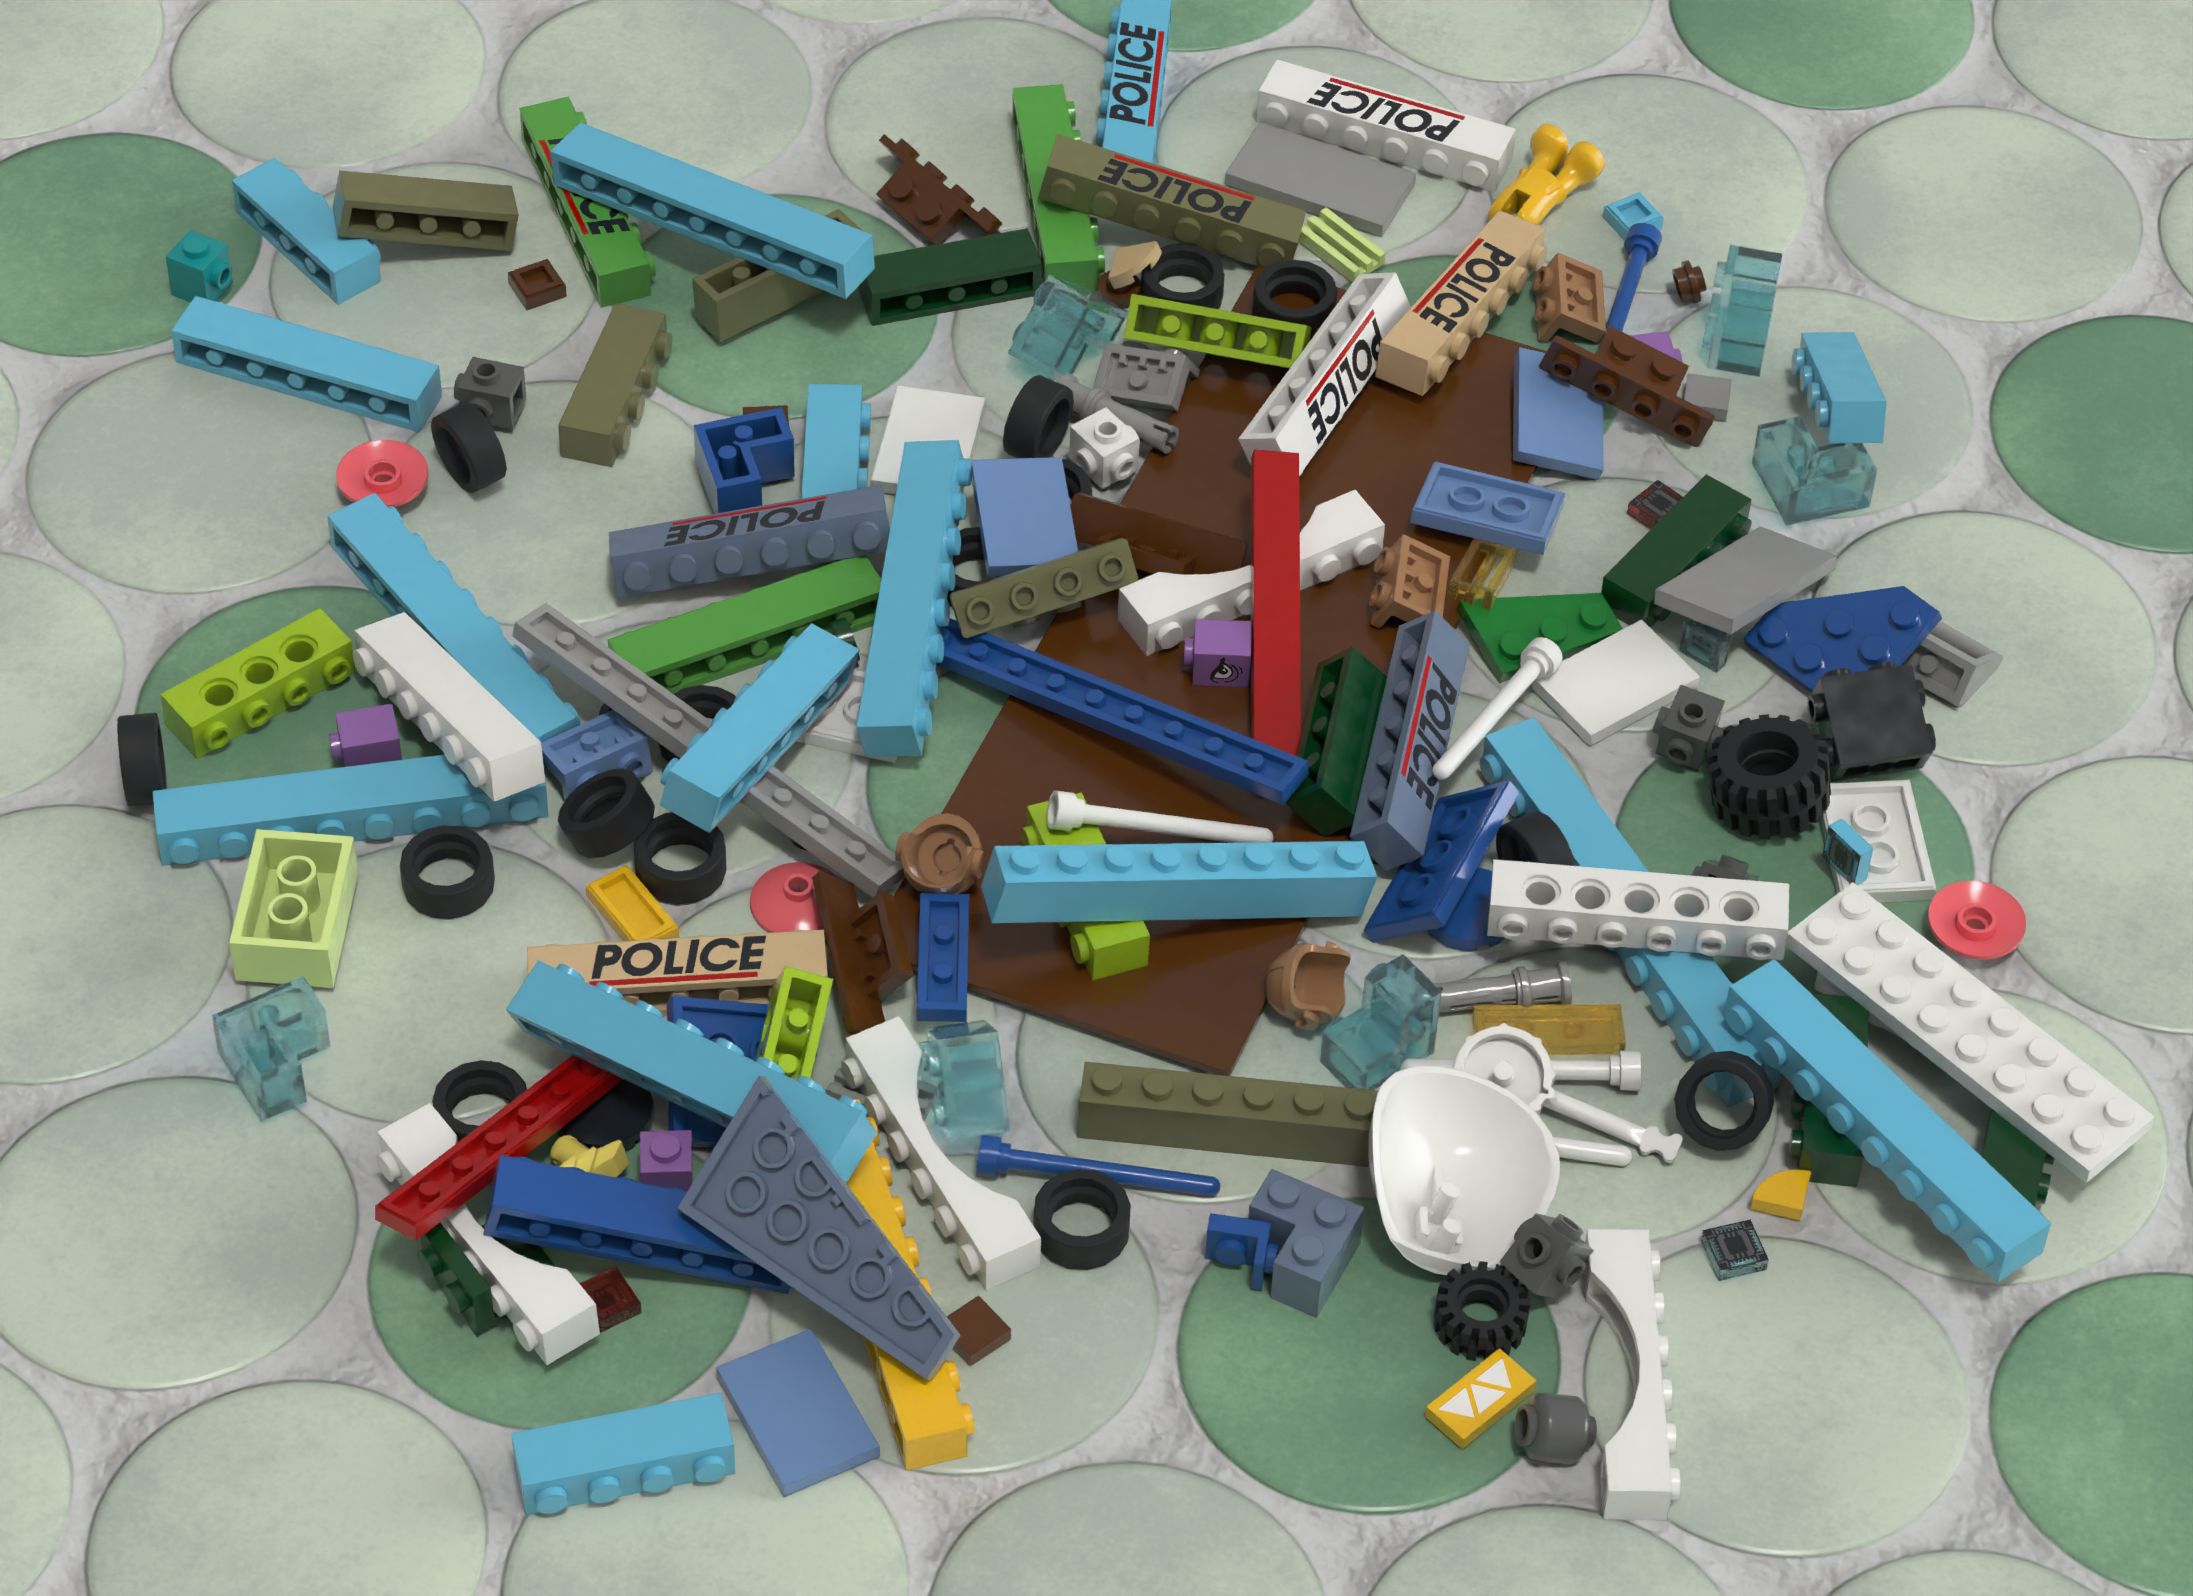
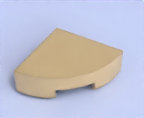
[1108,241,1162,289]

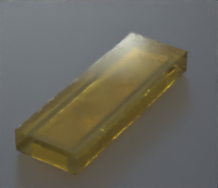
[1472,1004,1626,1055]

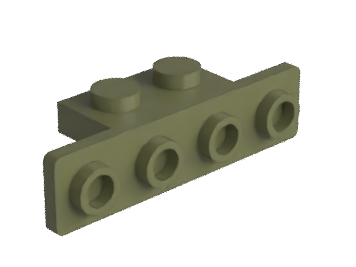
[950,538,1138,638]

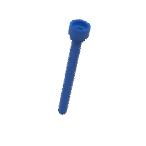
[1601,223,1662,340]
[976,1135,1221,1196]

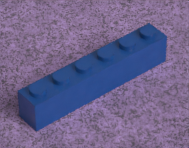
[483,1155,791,1294]

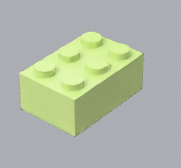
[229,829,359,988]

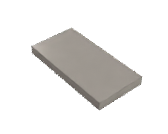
[1225,122,1416,237]
[1654,526,1837,635]

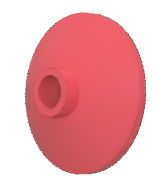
[336,440,429,507]
[750,862,838,935]
[1928,881,2026,960]

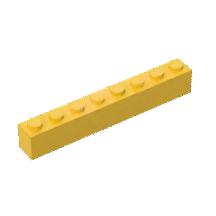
[846,1099,975,1471]

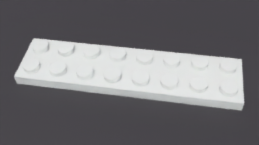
[1786,882,2155,1183]

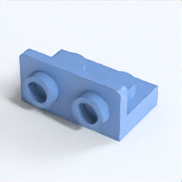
[541,710,653,800]

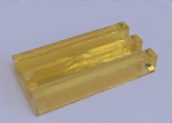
[1446,539,1518,610]

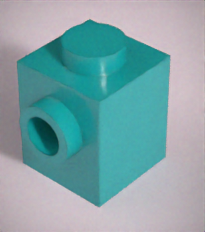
[166,230,233,302]

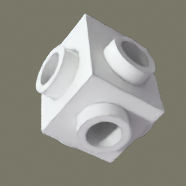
[1069,407,1140,489]

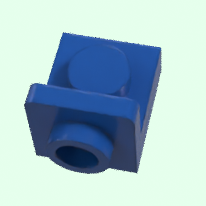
[1205,1213,1279,1291]

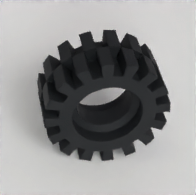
[1434,1261,1530,1361]

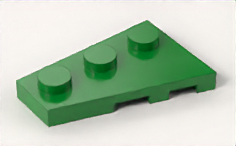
[1456,593,1623,683]

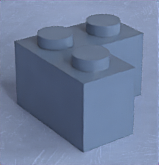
[1248,1168,1364,1318]

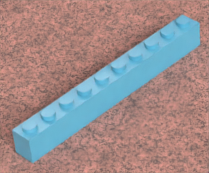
[1480,717,1782,1107]

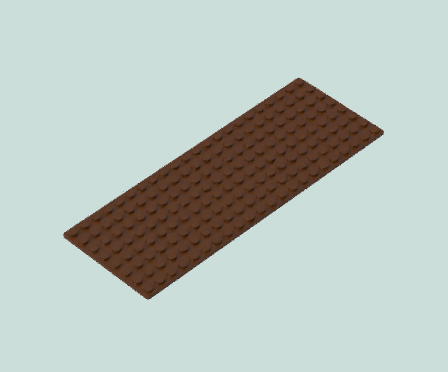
[894,265,1546,1076]

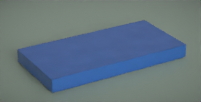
[1364,781,1520,943]

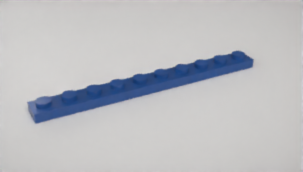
[936,618,1309,805]

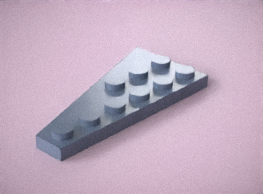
[677,1076,960,1380]

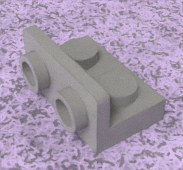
[1093,340,1200,411]

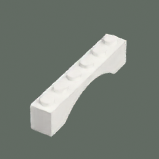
[1118,490,1385,656]
[841,1016,1041,1290]
[376,1103,600,1365]
[1583,1228,1681,1521]

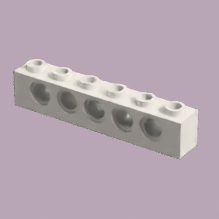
[1487,859,1789,960]

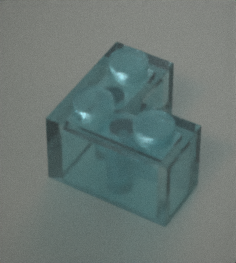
[1702,245,1783,377]
[1007,275,1128,381]
[1752,416,1877,525]
[1320,954,1442,1090]
[212,976,331,1122]
[919,1020,1010,1140]

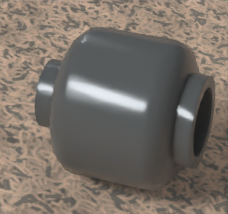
[1514,1393,1597,1464]

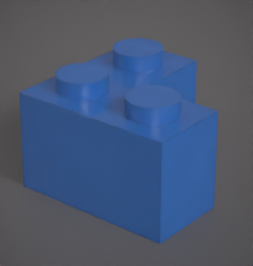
[694,407,795,514]

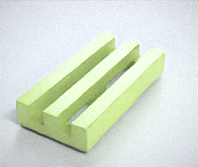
[1299,207,1386,283]

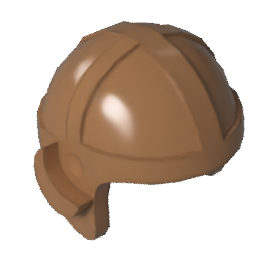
[895,813,984,894]
[1265,941,1351,1030]

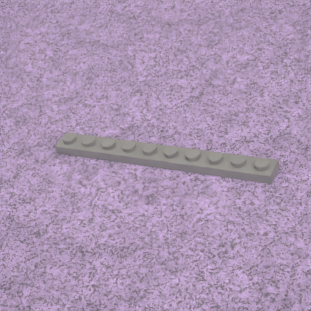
[512,603,905,897]

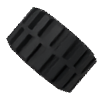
[1708,714,1831,840]

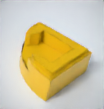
[1750,1169,1811,1221]

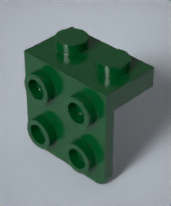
[417,1222,556,1334]

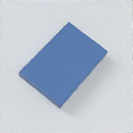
[1513,347,1604,480]
[971,457,1078,577]
[1410,462,1566,555]
[716,1329,880,1497]

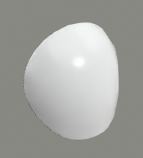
[1369,1066,1560,1275]

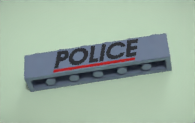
[609,485,890,598]
[1350,610,1470,871]

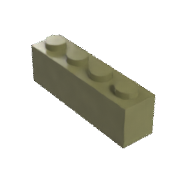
[333,170,519,251]
[692,209,863,342]
[558,303,672,467]

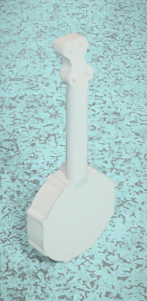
[1453,1023,1683,1163]

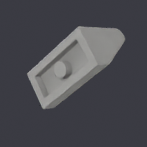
[1901,621,2003,707]

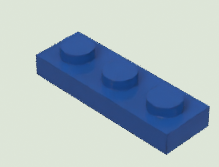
[917,893,969,1022]

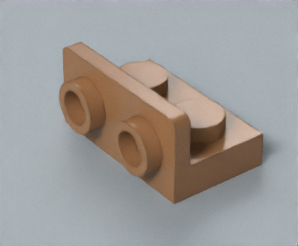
[1533,253,1606,343]
[1369,534,1450,629]

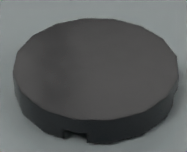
[557,1080,654,1151]

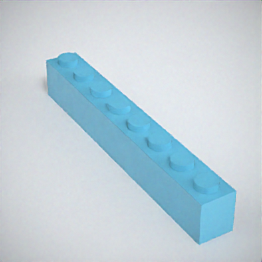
[550,122,875,299]
[856,440,972,757]
[327,493,580,767]
[153,755,549,866]
[981,841,1377,923]
[1724,959,2051,1283]
[506,960,877,1183]

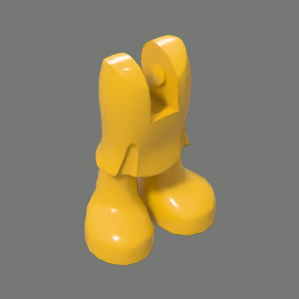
[1488,123,1605,225]

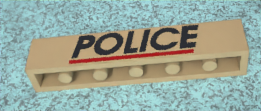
[1375,210,1547,396]
[527,929,828,1016]

